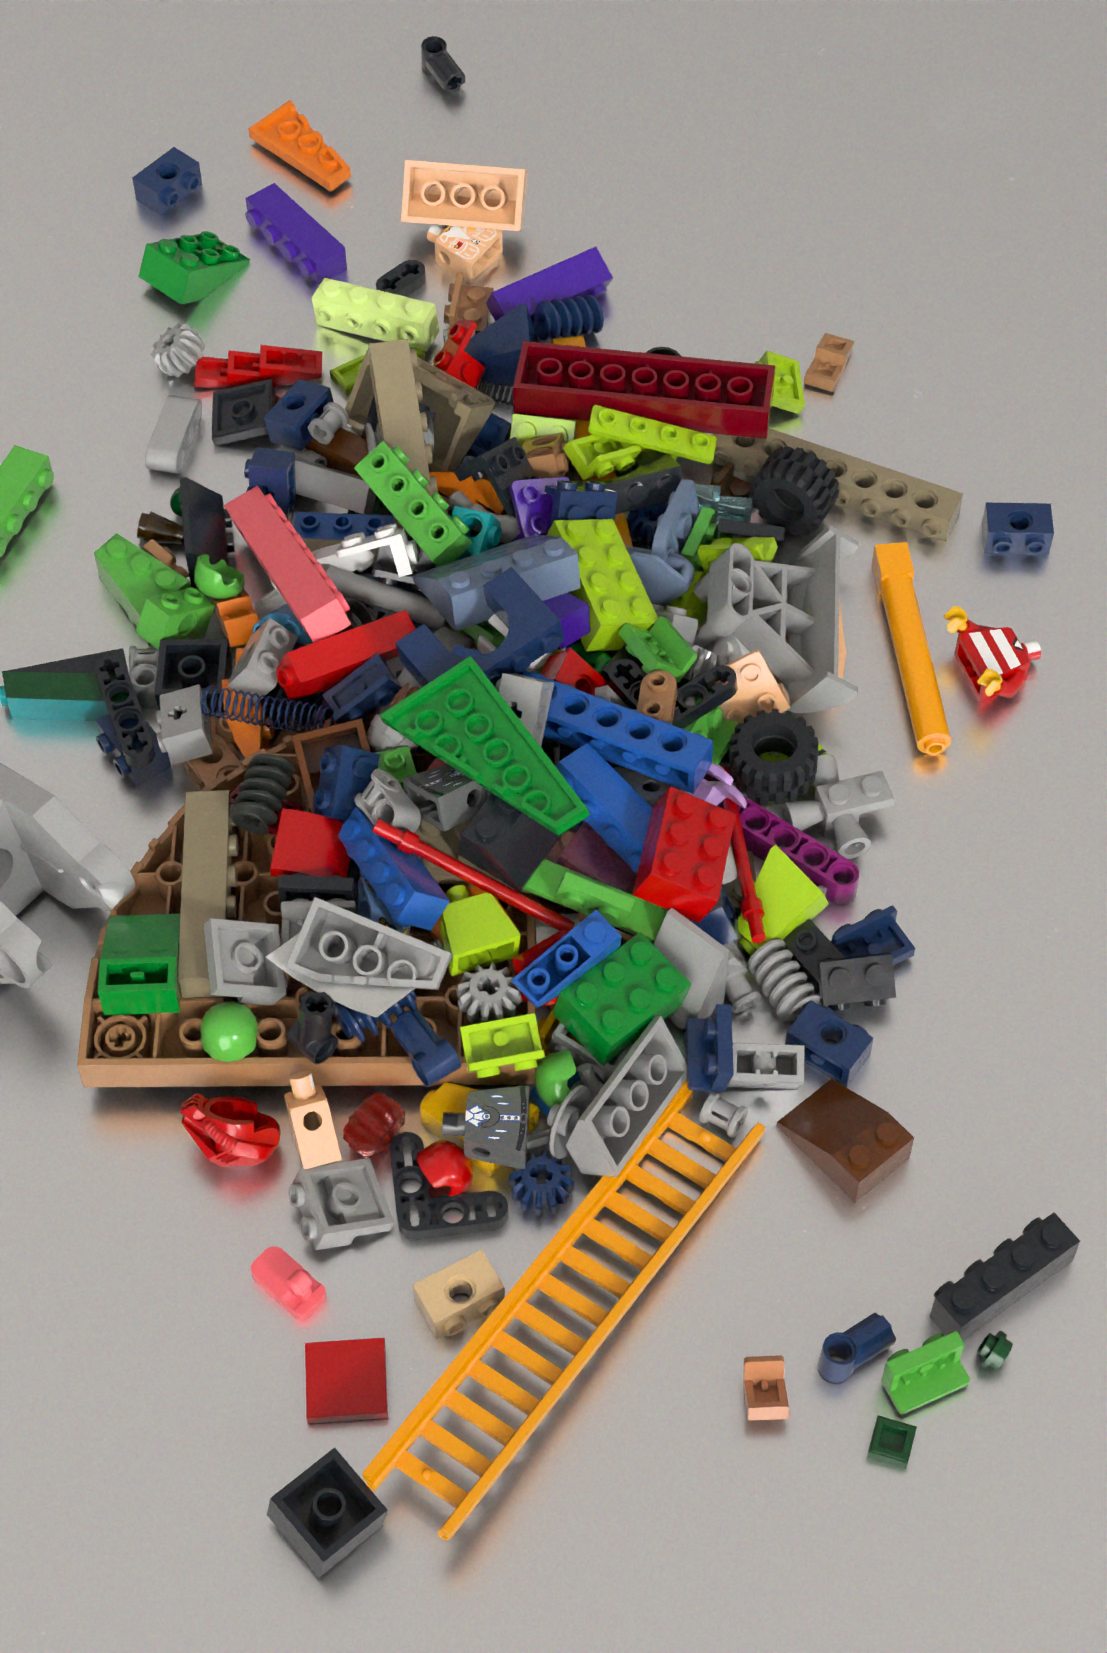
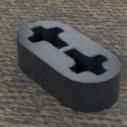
[376,260,426,297]

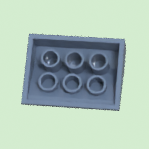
[413,534,580,631]

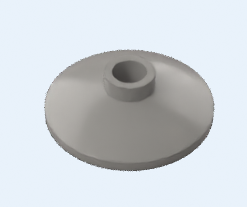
[547,1085,592,1159]

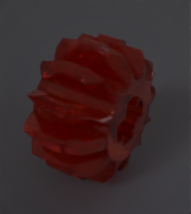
[343,1092,406,1158]

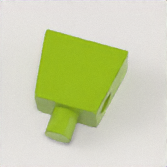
[439,885,521,976]

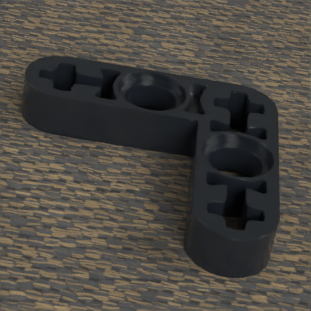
[608,659,738,729]
[390,1132,509,1240]

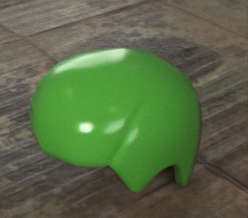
[194,554,245,599]
[200,1001,258,1062]
[534,1049,576,1108]

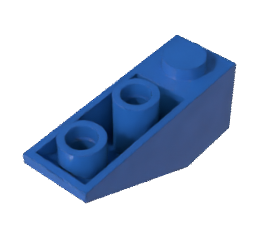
[511,910,622,1008]

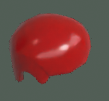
[417,1140,473,1197]

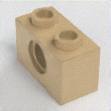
[412,1250,505,1339]

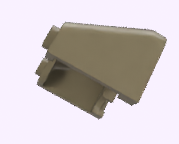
[345,350,495,472]

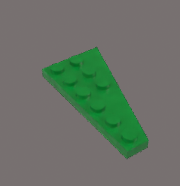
[379,656,590,836]

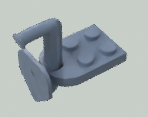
[625,479,700,606]

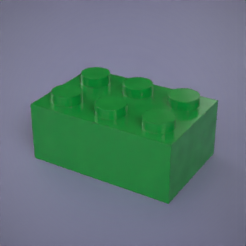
[552,932,692,1066]

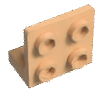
[710,649,790,724]

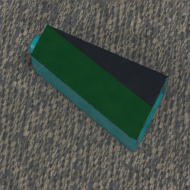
[0,648,129,721]

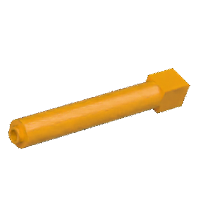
[871,542,951,755]

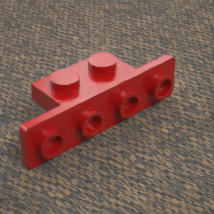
[433,320,486,388]

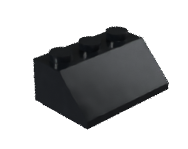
[180,477,236,590]
[458,793,563,892]

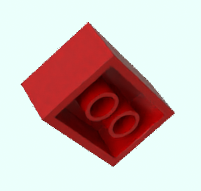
[632,786,736,923]

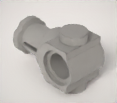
[723,941,762,1014]

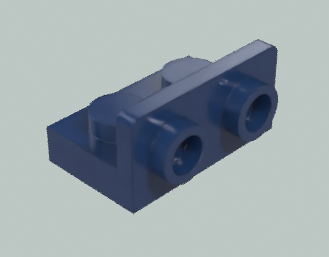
[686,1004,734,1092]

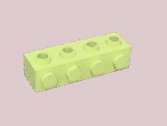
[312,278,439,351]

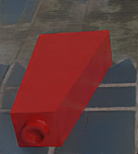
[276,610,415,699]

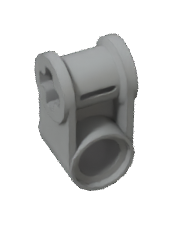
[129,646,159,708]
[354,769,421,833]

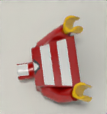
[944,606,1041,703]

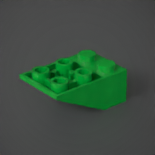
[138,231,250,305]
[98,914,181,1015]

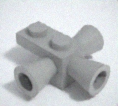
[781,754,894,859]

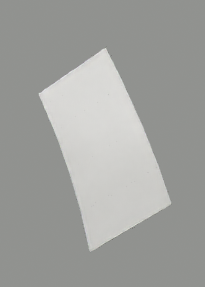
[266,933,415,1017]

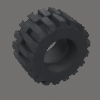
[749,447,839,535]
[729,709,819,805]

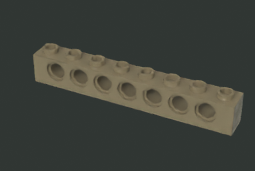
[712,428,963,541]

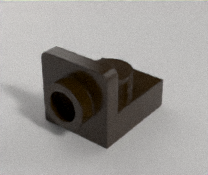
[710,462,753,517]

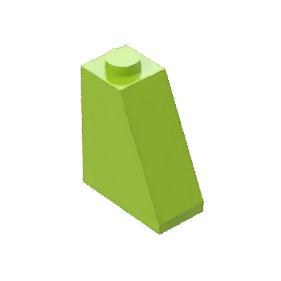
[737,844,829,956]

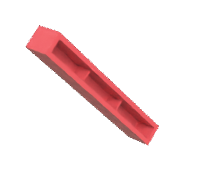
[224,486,351,643]

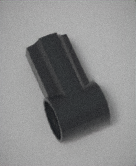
[421,36,465,93]
[287,991,338,1065]

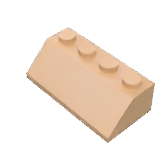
[401,160,528,231]

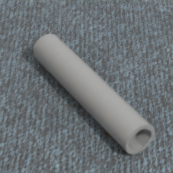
[326,566,450,630]

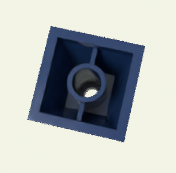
[464,303,539,387]

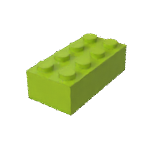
[546,519,658,652]

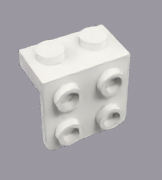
[336,523,420,577]

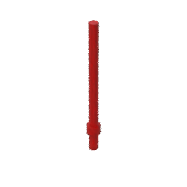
[717,767,766,943]
[372,818,575,931]

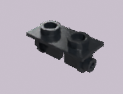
[783,919,844,983]

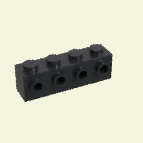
[930,1212,1080,1340]

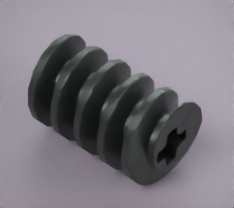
[230,754,296,834]

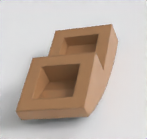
[804,333,854,392]

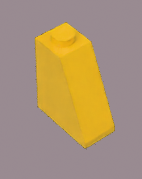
[420,1082,539,1177]

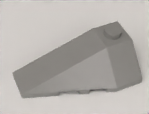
[285,897,453,990]

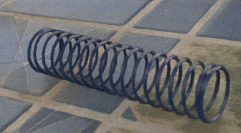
[201,685,334,733]

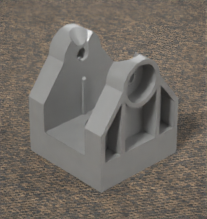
[0,763,135,988]

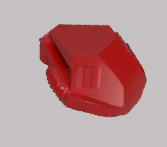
[180,1093,281,1167]

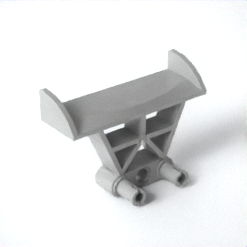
[694,525,859,713]

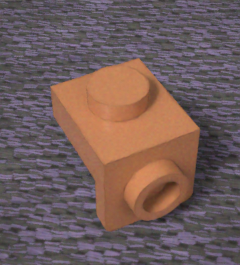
[743,1355,789,1420]

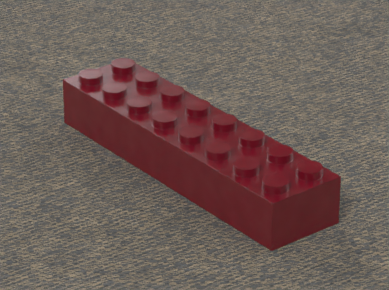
[513,341,776,439]

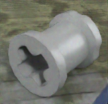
[308,402,349,444]
[699,1091,748,1138]

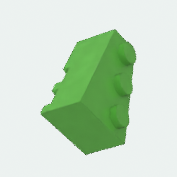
[94,533,191,646]

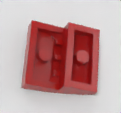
[270,808,351,878]

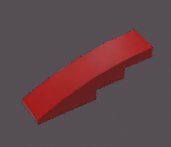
[194,345,322,389]

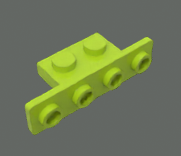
[588,405,717,464]

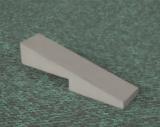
[295,458,376,514]

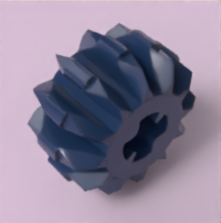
[626,502,669,550]
[509,1149,574,1217]

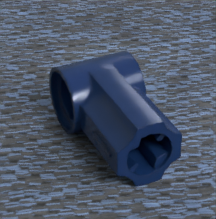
[391,1010,461,1087]
[818,1312,896,1383]

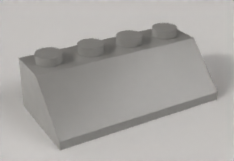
[566,1016,687,1177]

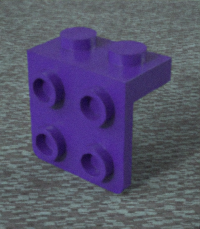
[509,477,570,542]

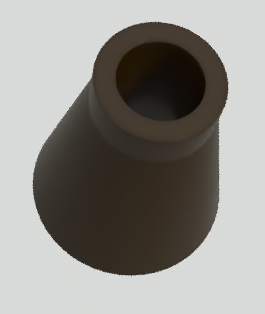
[137,511,184,545]

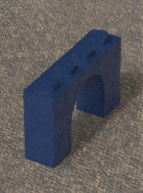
[395,567,565,687]

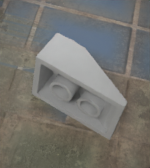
[653,908,729,1029]

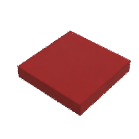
[305,1338,388,1424]

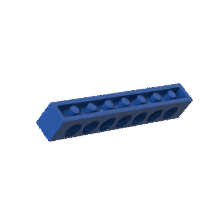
[451,644,713,794]

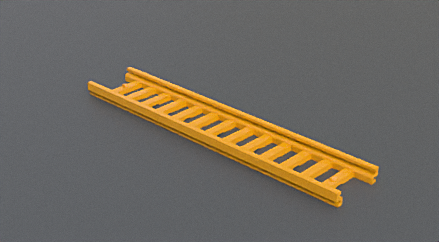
[363,1079,765,1542]

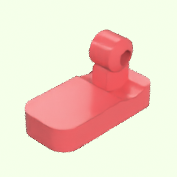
[251,1246,327,1321]

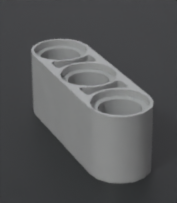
[145,395,202,474]

